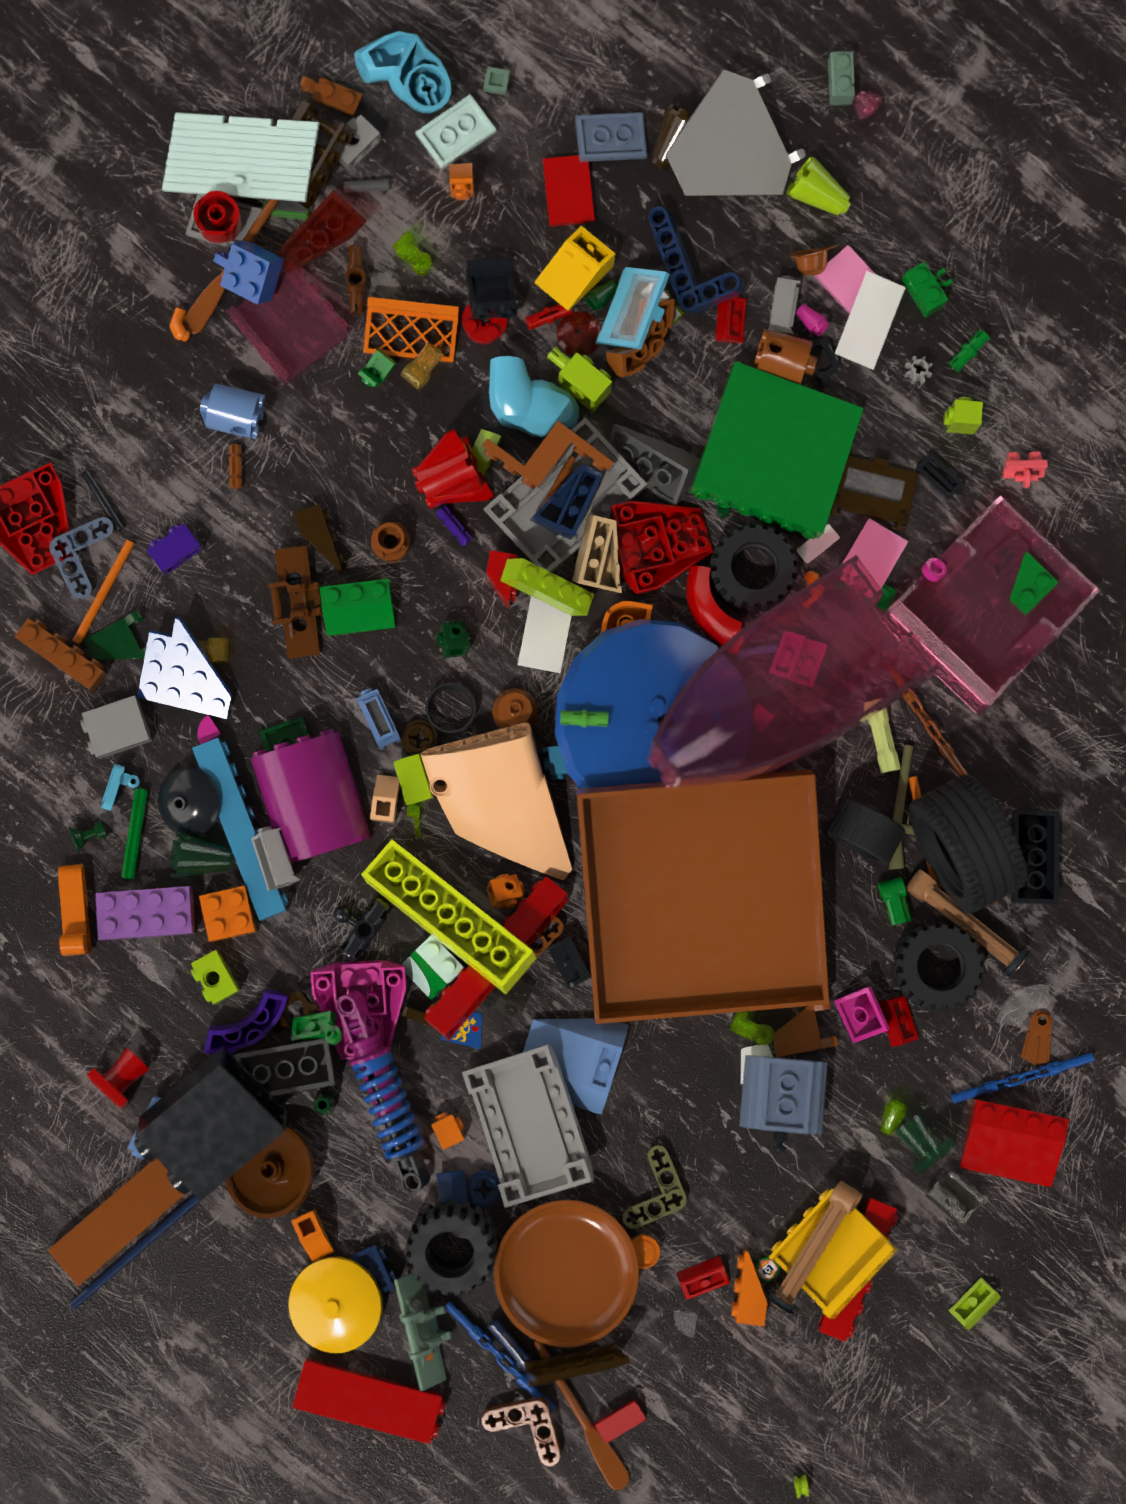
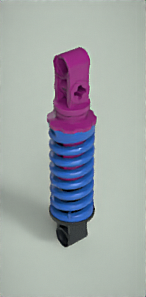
[336,990,430,1194]

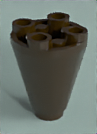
[650,103,691,171]

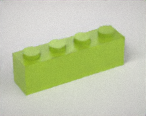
[500,558,594,616]

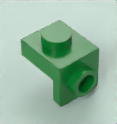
[358,349,397,387]

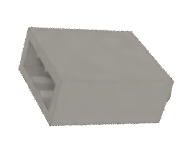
[80,695,152,759]

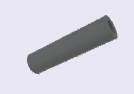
[343,179,389,193]

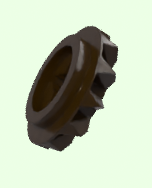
[401,720,438,755]

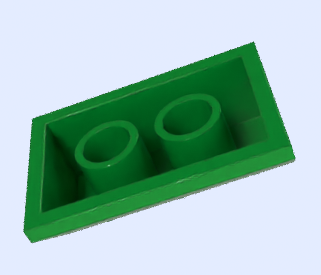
[320,579,395,636]

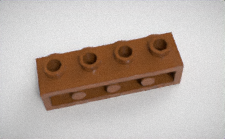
[14,618,108,693]

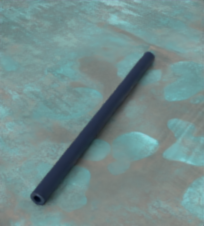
[69,1195,200,1310]

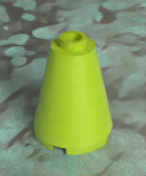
[786,156,851,215]

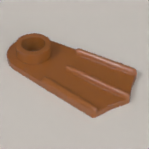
[1020,1010,1052,1065]

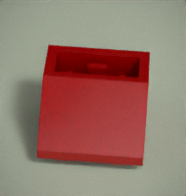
[486,550,518,607]

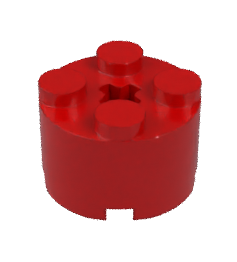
[193,191,242,243]

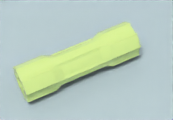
[865,702,901,774]

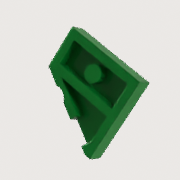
[1009,552,1059,615]

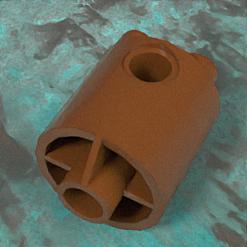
[753,329,818,385]

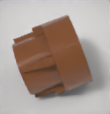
[371,522,411,563]

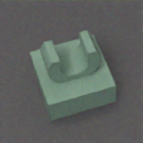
[484,67,510,95]

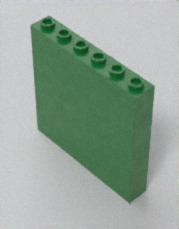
[690,361,864,539]

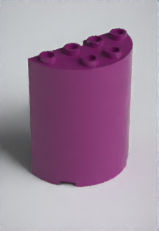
[251,729,372,863]

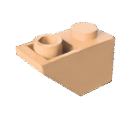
[370,775,400,823]

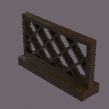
[524,1342,630,1387]

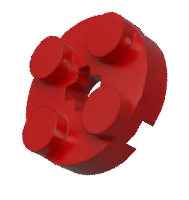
[462,305,507,344]

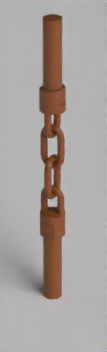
[884,661,968,776]

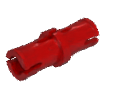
[525,304,572,331]

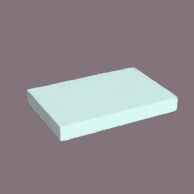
[415,94,497,170]

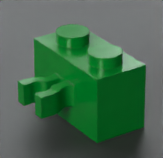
[901,262,953,318]

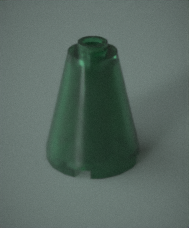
[170,831,234,878]

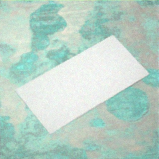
[835,271,905,370]
[518,596,571,673]

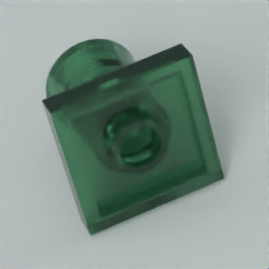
[894,1113,956,1177]

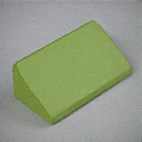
[472,429,502,476]
[394,753,433,805]
[948,1277,1001,1330]

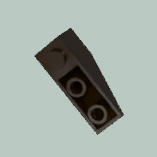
[293,504,345,573]

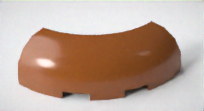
[606,298,674,377]

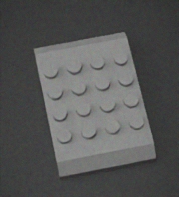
[484,417,647,573]
[462,1044,594,1207]

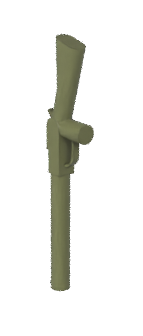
[889,745,914,870]

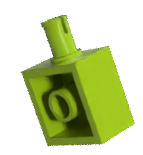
[547,347,612,413]

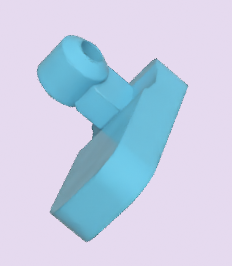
[100,764,140,811]

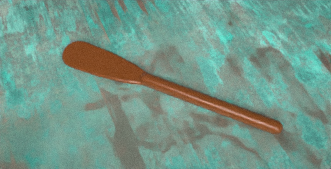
[183,199,279,334]
[534,1340,629,1490]

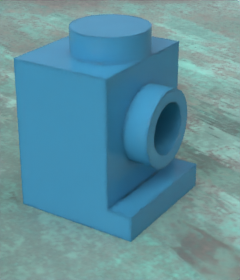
[543,746,568,781]

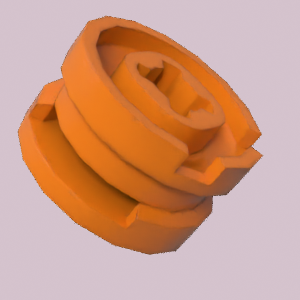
[630,1234,660,1269]

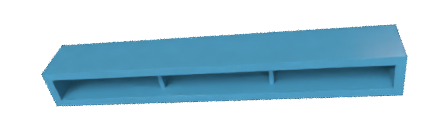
[192,738,289,921]

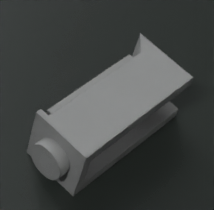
[768,276,800,336]
[251,826,300,891]

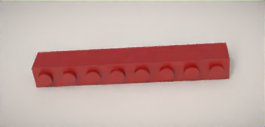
[425,877,570,1041]

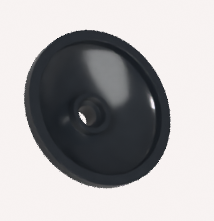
[158,767,221,837]

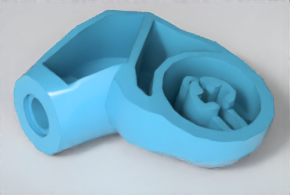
[354,31,451,113]
[489,356,579,438]

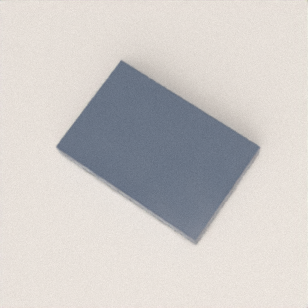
[575,112,647,162]

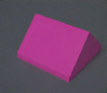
[834,986,890,1043]

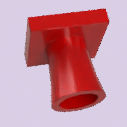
[87,1048,150,1111]

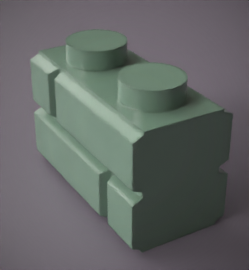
[828,52,855,105]

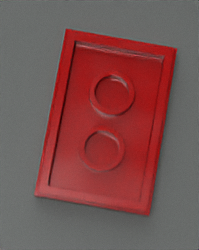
[543,155,595,227]

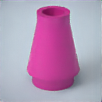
[796,304,829,337]

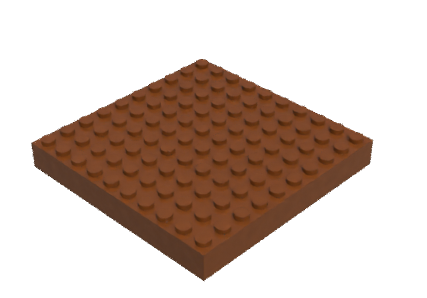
[576,769,829,1024]

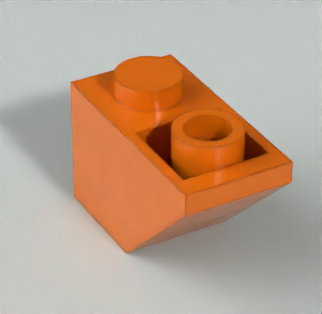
[449,163,474,200]
[291,1209,334,1262]

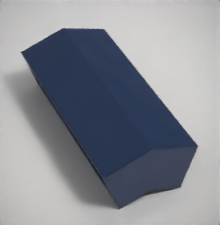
[437,1170,468,1233]

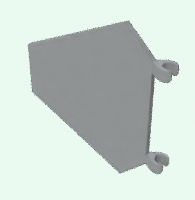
[666,70,806,196]

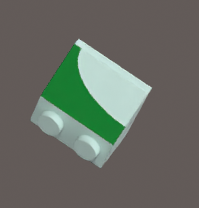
[401,935,464,1000]

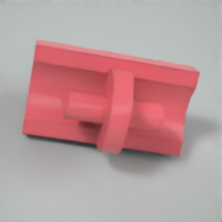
[1003,452,1048,488]

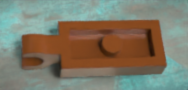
[300,76,363,117]

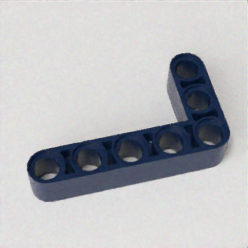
[648,206,745,314]

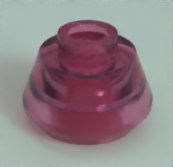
[854,90,883,120]

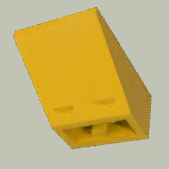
[535,226,615,311]

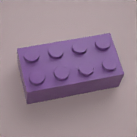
[96,886,196,941]

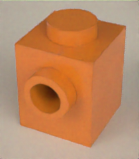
[431,1112,465,1150]

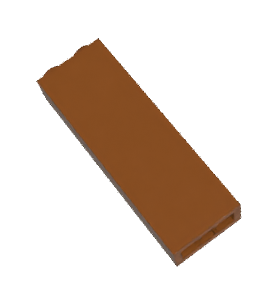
[48,1159,189,1287]

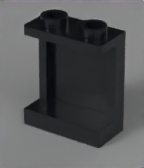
[465,258,518,320]

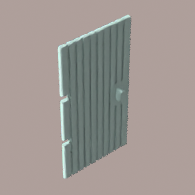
[162,113,319,202]

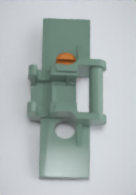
[394,1273,452,1391]

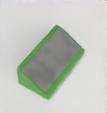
[263,199,310,220]

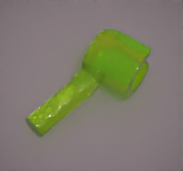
[407,805,421,837]

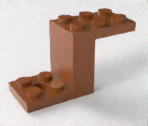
[482,421,615,489]

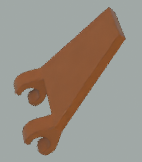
[772,1002,838,1057]

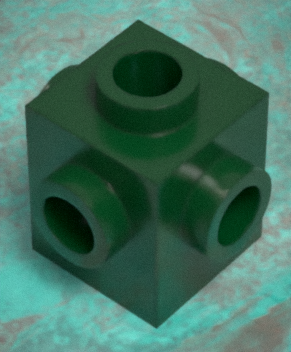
[436,620,471,658]

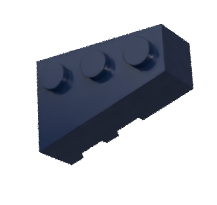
[530,464,603,540]

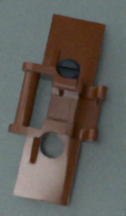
[268,546,323,659]

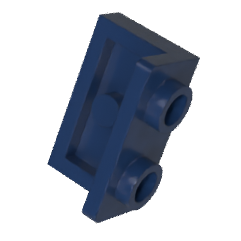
[351,1243,397,1294]

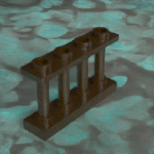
[292,100,353,209]

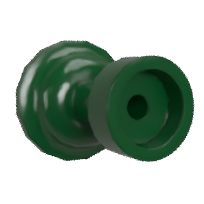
[68,820,107,853]

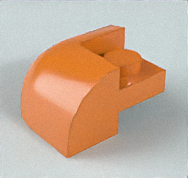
[601,601,653,633]

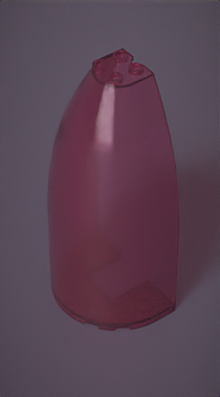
[647,555,939,788]

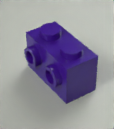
[146,523,203,576]

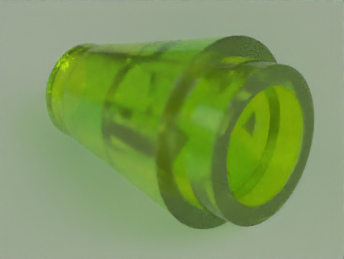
[880,1099,907,1136]

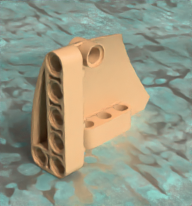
[421,723,572,881]

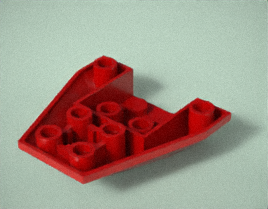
[0,462,72,575]
[610,501,713,594]

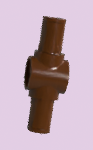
[345,245,367,315]

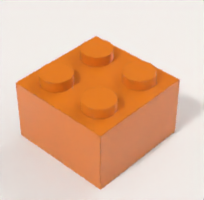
[199,886,258,942]

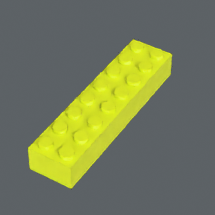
[361,840,536,994]

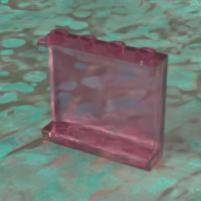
[226,261,349,386]

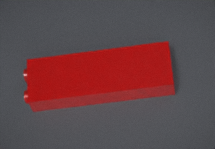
[292,1358,446,1444]

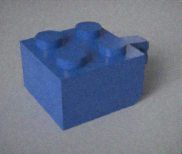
[214,241,284,305]

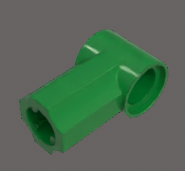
[878,877,911,926]

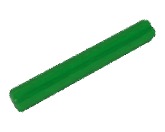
[121,788,148,880]

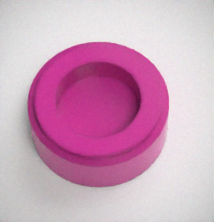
[922,557,947,582]

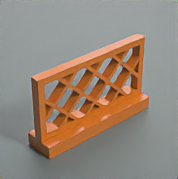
[363,297,460,363]

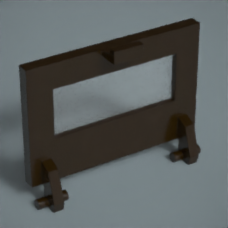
[830,456,919,532]

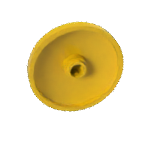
[289,1257,383,1353]

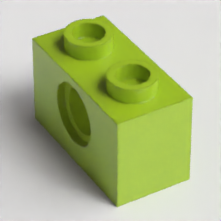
[190,950,240,1005]

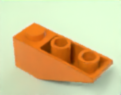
[731,1249,767,1326]

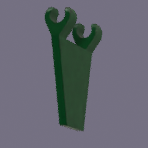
[84,611,147,660]

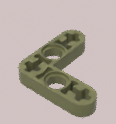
[622,1145,687,1229]

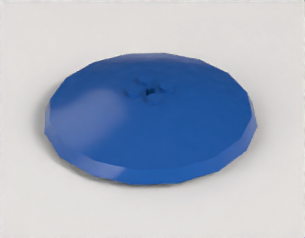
[555,619,752,789]

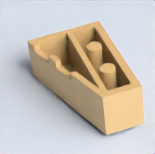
[572,514,622,593]

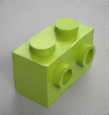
[943,397,983,435]

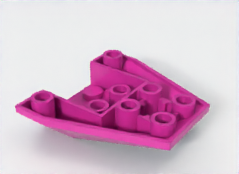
[311,960,406,1060]

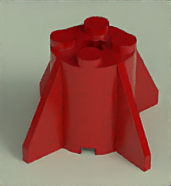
[412,429,494,509]

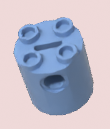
[200,384,265,439]

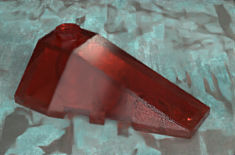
[276,191,367,274]

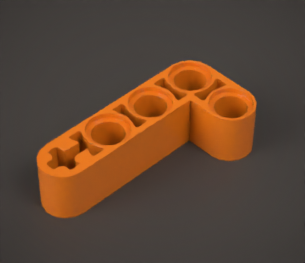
[58,864,91,956]

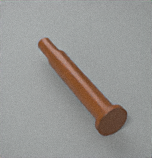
[538,455,576,509]

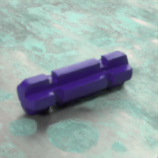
[436,505,472,546]

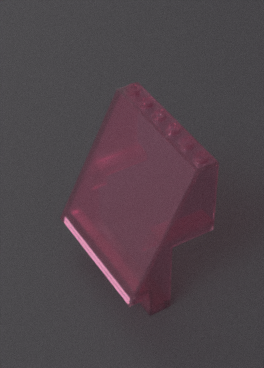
[879,496,1100,716]

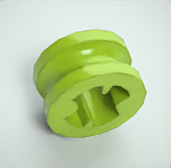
[793,1474,809,1498]

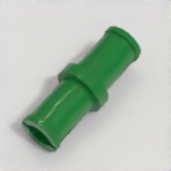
[948,329,990,372]

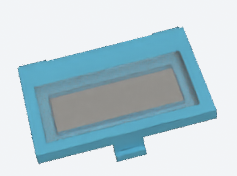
[595,267,670,350]

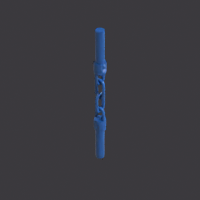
[950,1053,1094,1104]
[444,1300,557,1413]

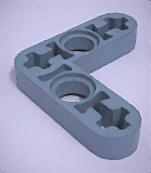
[49,517,113,599]

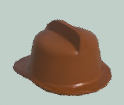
[789,244,839,275]

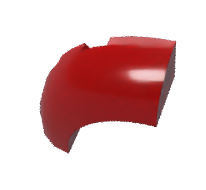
[686,566,742,652]

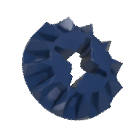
[466,1170,502,1209]

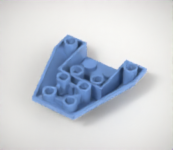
[523,1018,629,1114]

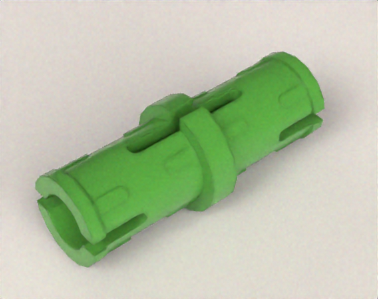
[560,709,608,728]

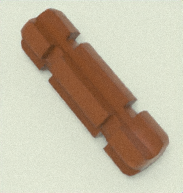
[229,444,242,489]

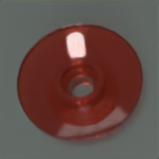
[556,312,601,356]

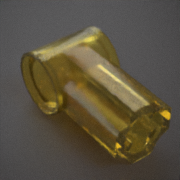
[400,342,444,391]
[196,638,229,663]

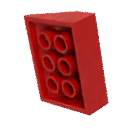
[959,1099,1069,1187]

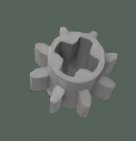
[904,356,933,385]

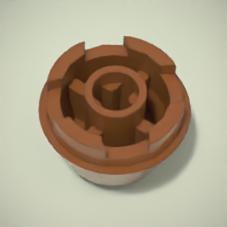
[492,688,538,729]

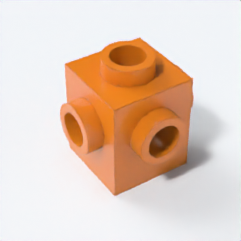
[486,874,525,910]

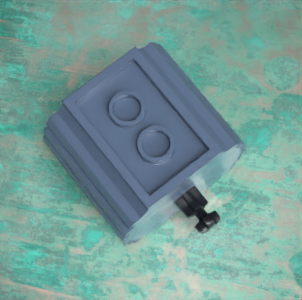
[739,1055,828,1153]

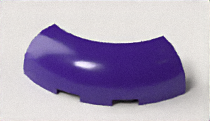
[204,988,288,1054]

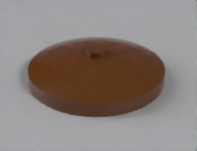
[225,1126,315,1219]

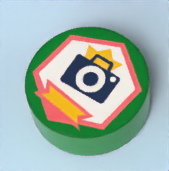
[755,1257,779,1281]

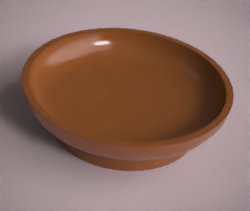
[494,1200,639,1347]

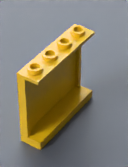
[769,1188,898,1319]

